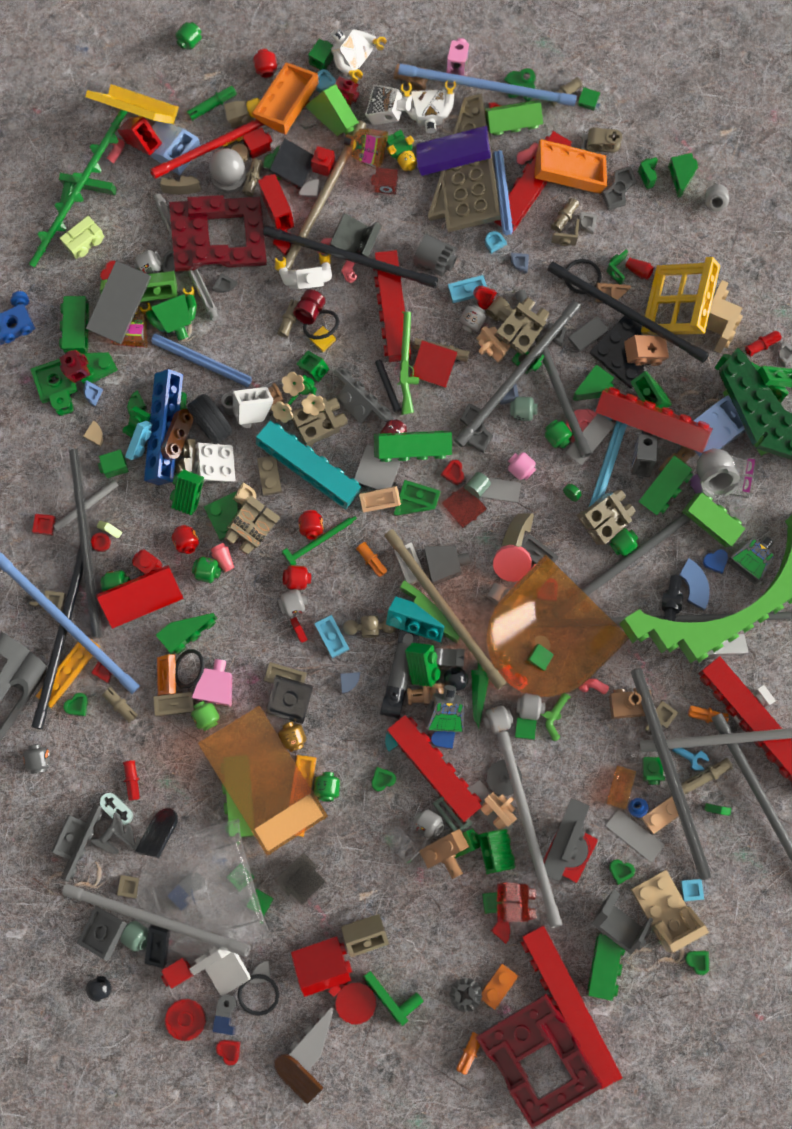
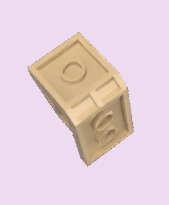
[631,870,709,953]

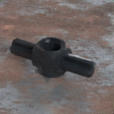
[661,574,683,622]

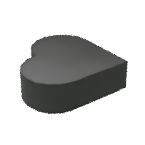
[161,251,177,273]

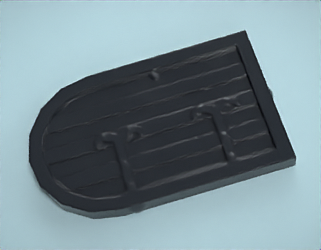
[135,808,178,858]

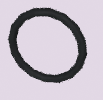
[565,259,602,294]
[303,310,340,340]
[175,649,204,688]
[237,974,280,1016]

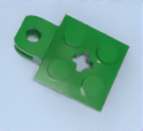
[31,359,78,416]

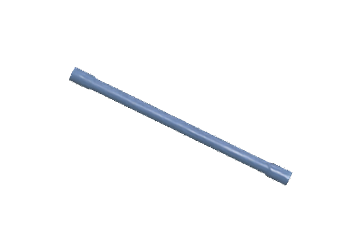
[398,64,577,106]
[0,552,140,694]

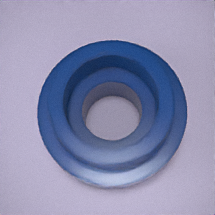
[10,291,29,307]
[628,798,648,818]

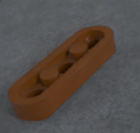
[161,409,193,460]

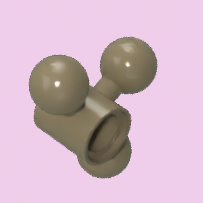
[343,615,397,638]

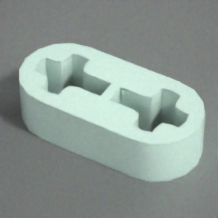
[100,793,133,825]

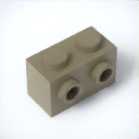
[341,914,389,957]

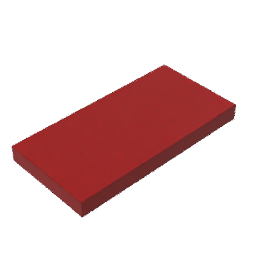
[96,565,184,629]

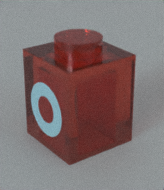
[371,167,398,195]

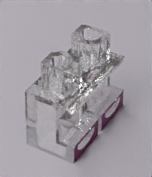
[729,456,755,499]

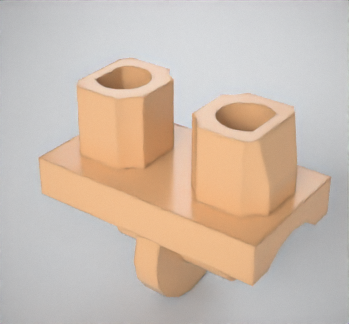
[476,326,511,363]
[480,792,517,830]

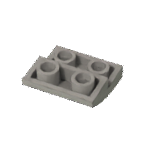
[354,444,401,489]

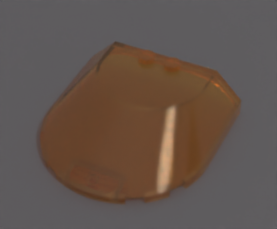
[487,554,629,697]

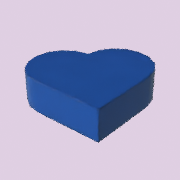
[703,549,728,574]
[431,731,455,749]

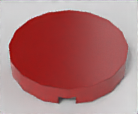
[336,982,376,1025]
[165,999,206,1041]

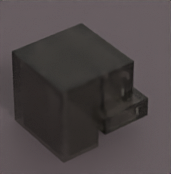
[275,853,327,905]

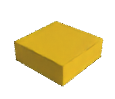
[310,326,336,352]

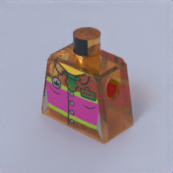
[344,128,389,169]
[111,305,148,348]

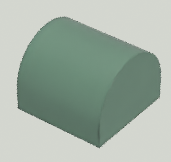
[464,472,491,499]

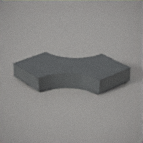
[602,166,637,211]
[460,403,493,453]

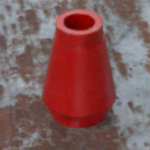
[625,258,654,280]

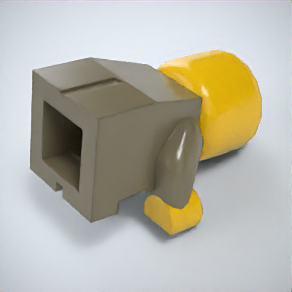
[224,98,260,128]

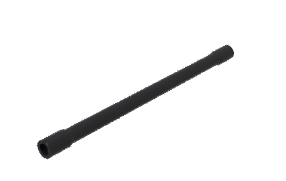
[263,225,438,288]
[547,261,709,363]
[31,542,91,730]

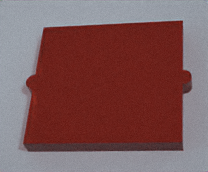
[442,484,487,528]

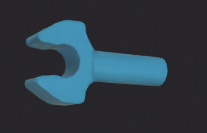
[672,748,709,771]

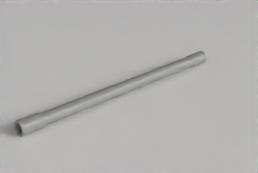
[640,728,792,752]
[497,731,562,928]
[62,884,250,957]

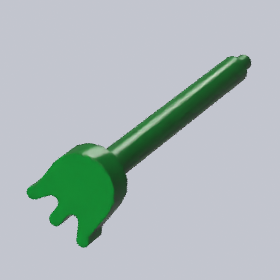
[281,516,357,565]

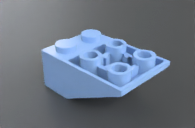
[151,121,200,175]
[694,395,746,457]

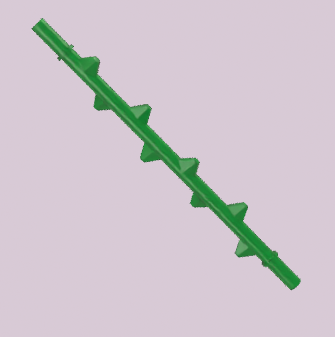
[29,109,128,268]

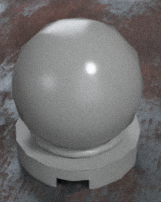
[208,148,246,194]
[696,448,740,498]

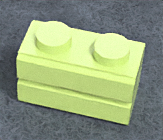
[60,216,104,259]

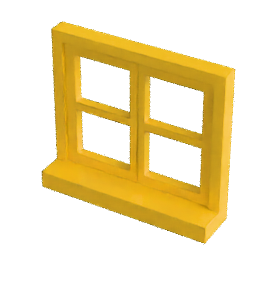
[85,84,179,124]
[641,257,720,335]

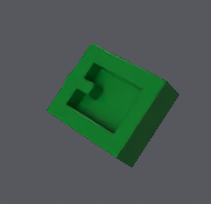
[638,157,658,190]
[296,350,329,382]
[122,406,151,438]
[642,757,665,785]
[455,829,481,858]

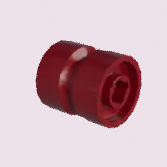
[293,289,326,325]

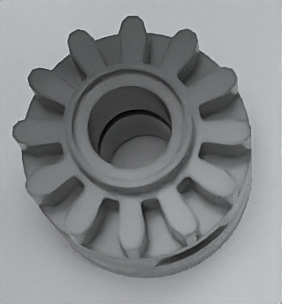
[413,234,457,276]

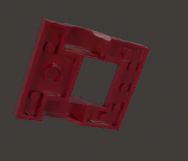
[169,195,267,271]
[476,994,603,1129]

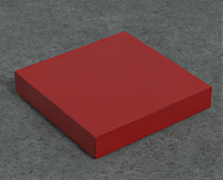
[411,340,458,388]

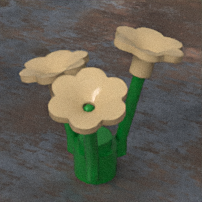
[271,372,325,423]

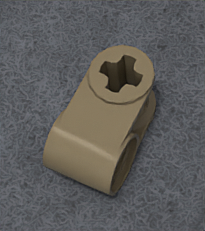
[587,127,622,153]

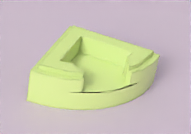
[97,521,122,538]

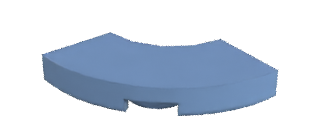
[679,558,709,610]

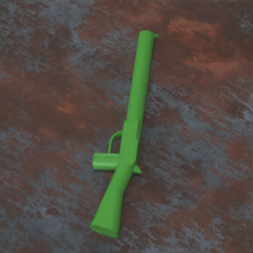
[397,312,419,415]

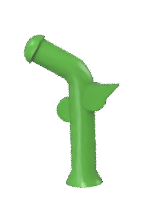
[540,691,571,741]

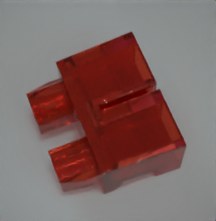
[497,882,536,923]

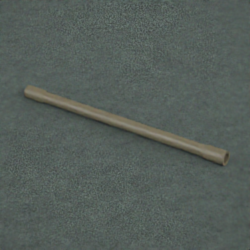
[277,120,367,273]
[384,529,507,690]

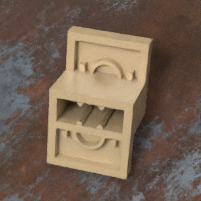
[706,280,743,353]

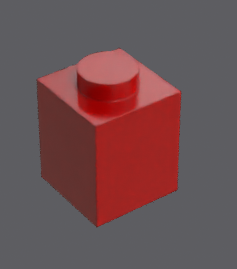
[243,127,272,159]
[311,146,335,177]
[161,957,194,989]

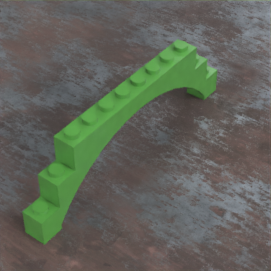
[619,515,792,663]

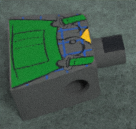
[727,536,775,585]
[423,685,464,732]

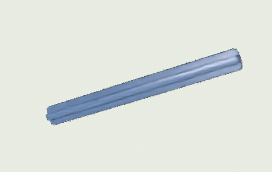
[493,150,513,236]
[151,334,252,387]

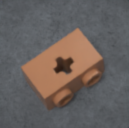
[624,335,669,366]

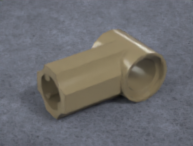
[486,296,513,323]

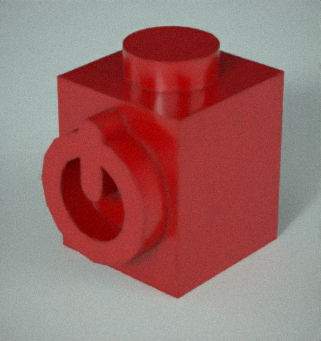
[132,549,163,575]

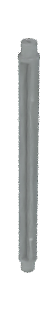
[154,194,219,320]

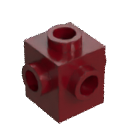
[334,76,360,107]
[59,350,90,383]

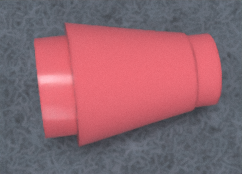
[210,543,235,573]

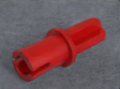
[745,331,782,357]
[123,760,140,801]

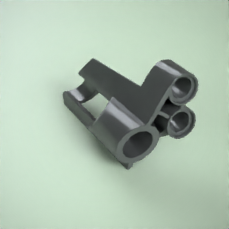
[0,632,47,742]

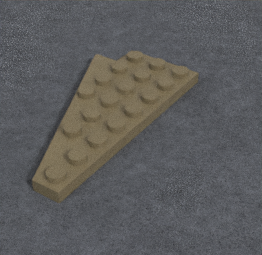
[428,94,501,232]

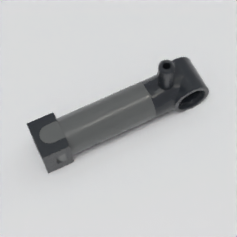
[380,630,420,719]

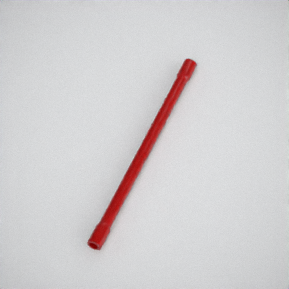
[150,100,310,179]

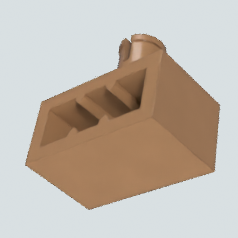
[609,688,651,719]
[419,829,469,879]

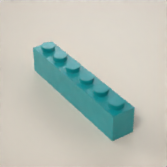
[256,421,361,510]

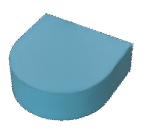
[485,231,507,254]

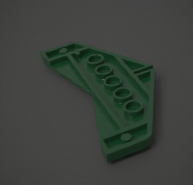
[719,348,792,460]

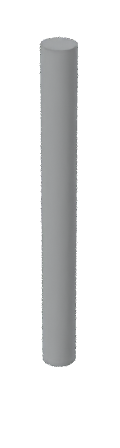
[53,480,119,531]

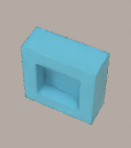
[680,879,704,901]

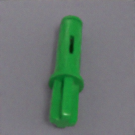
[186,86,237,121]

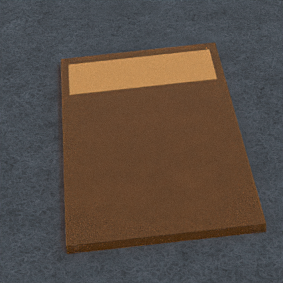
[198,706,328,856]

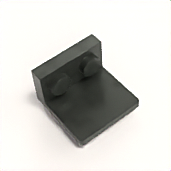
[330,213,382,257]

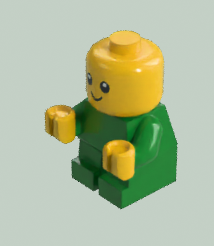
[385,130,417,171]

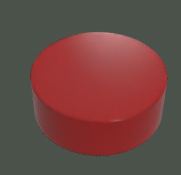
[91,532,111,552]

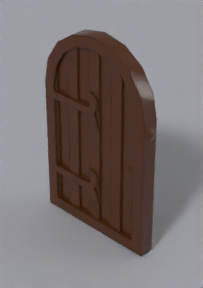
[274,1054,324,1104]

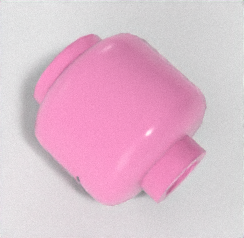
[508,452,536,480]

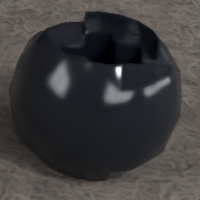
[444,667,468,691]
[86,976,112,1002]

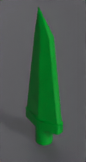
[471,663,489,728]

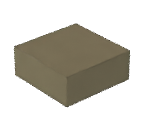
[117,875,142,899]

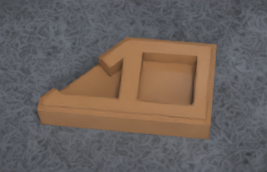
[595,283,631,303]

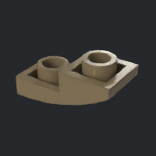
[160,176,201,195]
[175,439,196,474]
[502,513,534,547]

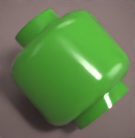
[190,701,220,731]

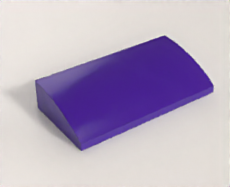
[416,126,491,176]

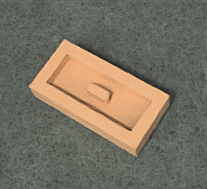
[359,486,401,513]
[641,796,679,834]

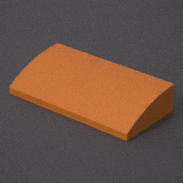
[252,62,319,135]
[535,139,607,194]

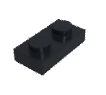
[145,924,170,968]

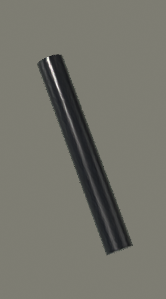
[375,359,401,412]

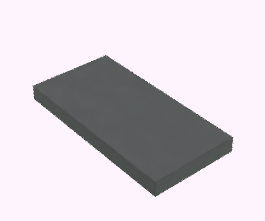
[86,261,151,344]

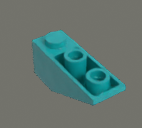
[386,596,445,643]

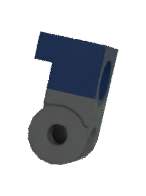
[212,994,237,1035]

